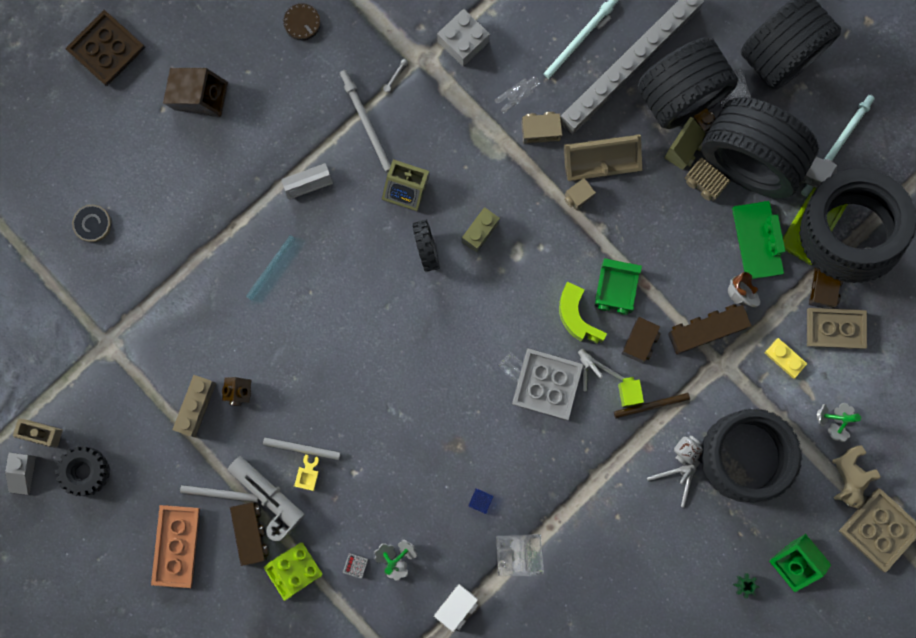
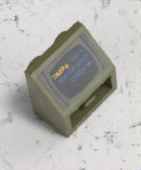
[382,159,430,212]

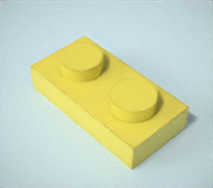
[764,338,807,379]

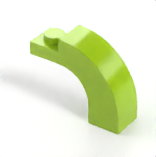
[559,282,607,344]

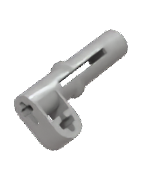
[227,456,305,541]

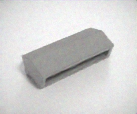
[281,163,333,200]

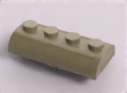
[564,134,642,181]

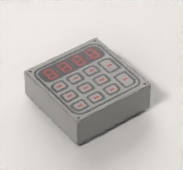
[343,553,368,578]

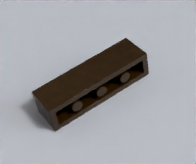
[668,304,751,355]

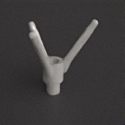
[578,348,624,392]
[647,460,700,507]

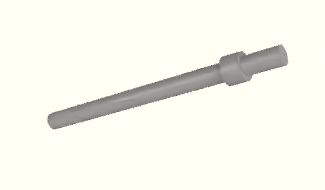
[340,70,391,172]

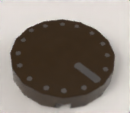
[283,3,320,40]

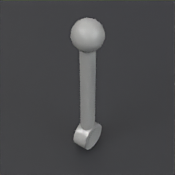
[384,59,408,93]

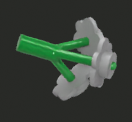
[817,403,861,442]
[374,540,417,581]

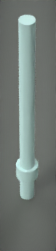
[544,0,619,79]

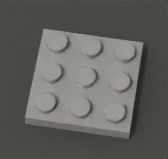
[512,349,583,420]

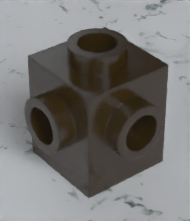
[222,377,252,406]

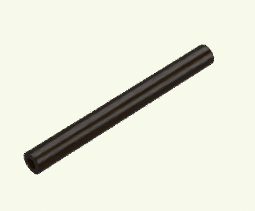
[614,393,690,419]

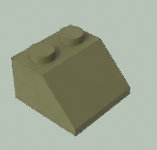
[664,117,706,170]

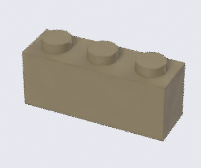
[172,375,216,438]

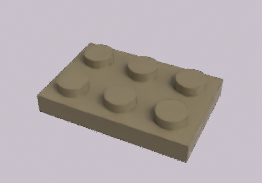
[807,308,867,349]

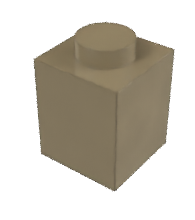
[565,178,596,210]

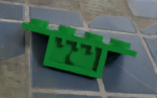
[732,201,785,279]

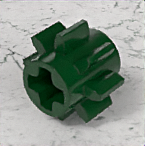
[733,573,760,599]

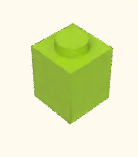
[618,377,644,407]

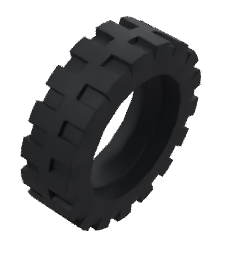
[412,219,440,272]

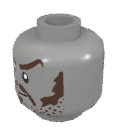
[674,435,703,465]

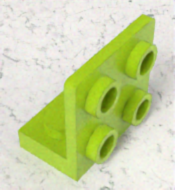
[263,542,322,601]

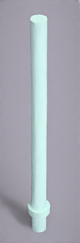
[801,95,875,197]

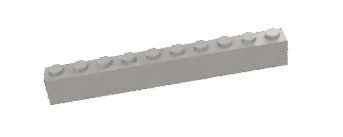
[560,0,704,135]

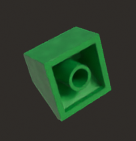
[769,534,831,593]

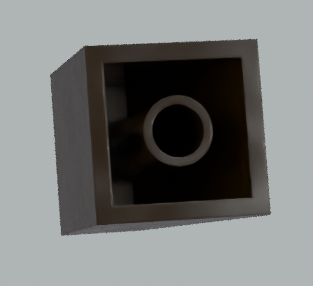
[163,68,228,117]

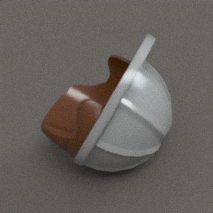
[728,272,760,307]

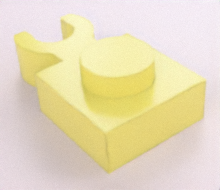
[295,455,319,491]

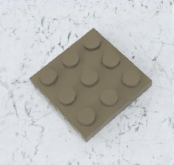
[839,488,916,573]

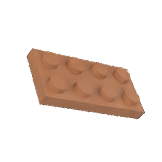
[151,505,200,588]

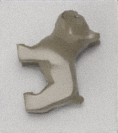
[832,445,881,509]

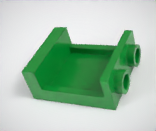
[594,258,642,315]

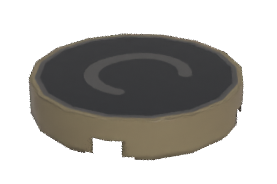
[72,205,111,242]

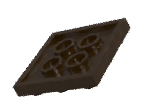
[65,10,145,87]

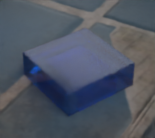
[468,488,494,514]

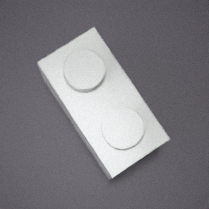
[434,584,478,632]

